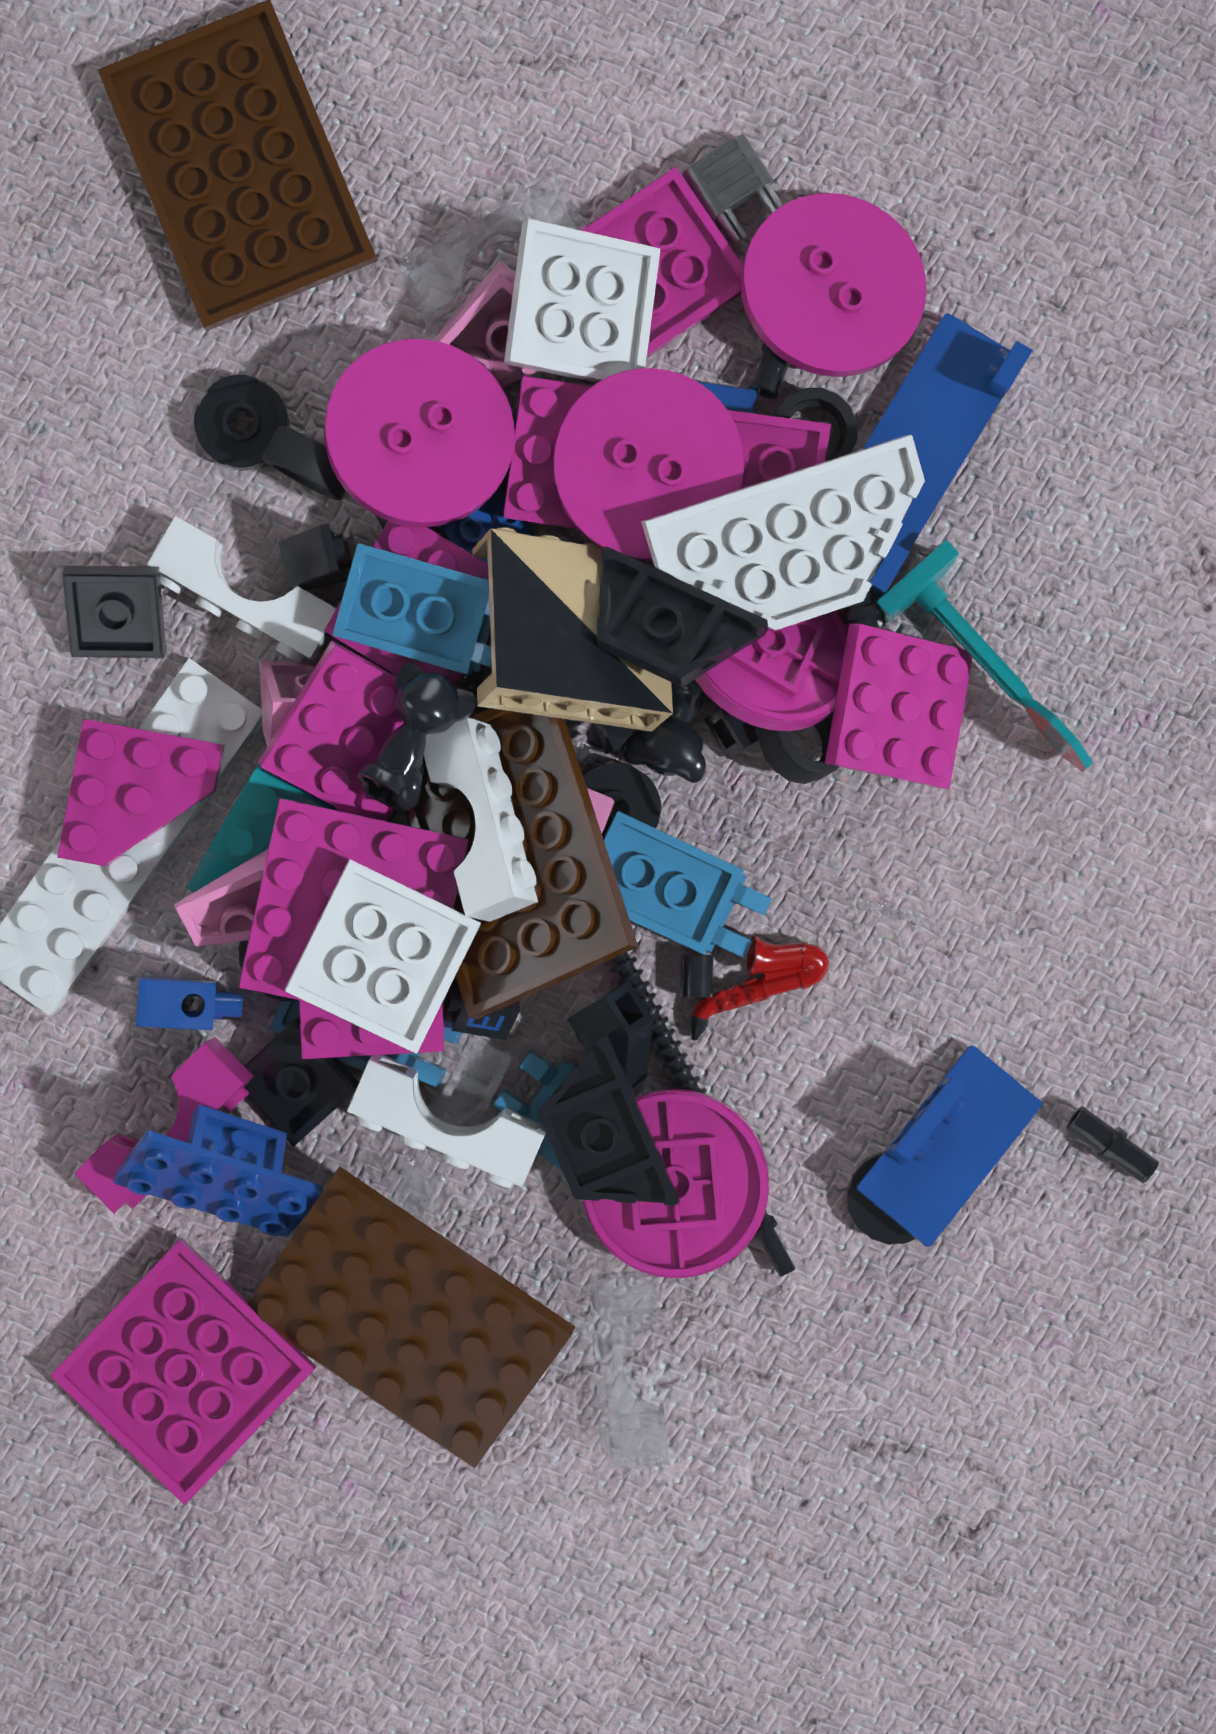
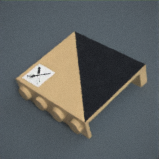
[472,528,673,732]

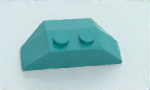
[186,763,336,892]

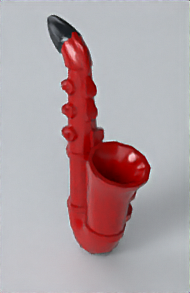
[691,936,829,1041]

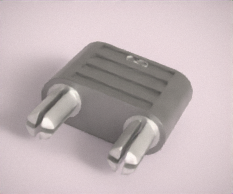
[682,134,783,244]

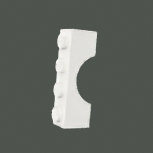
[147,516,336,664]
[424,717,538,922]
[347,1055,546,1188]

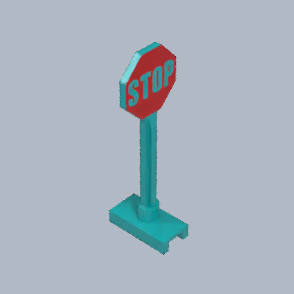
[876,539,1093,773]

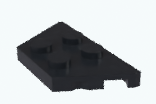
[596,546,768,687]
[537,1033,680,1206]

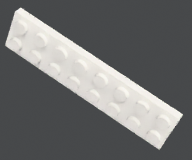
[0,658,262,1016]

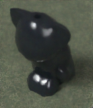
[358,663,476,812]
[623,680,706,783]

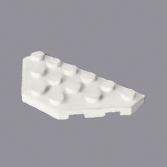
[641,435,925,630]

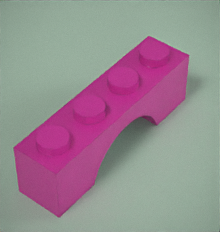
[74,1037,254,1214]

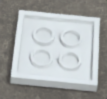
[504,219,661,383]
[285,859,481,1054]

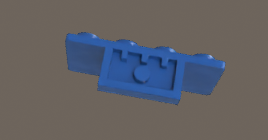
[857,1046,1042,1247]
[113,1104,323,1237]

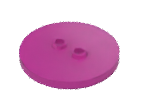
[741,193,926,377]
[324,339,515,527]
[553,368,744,561]
[695,609,849,731]
[583,1089,769,1278]

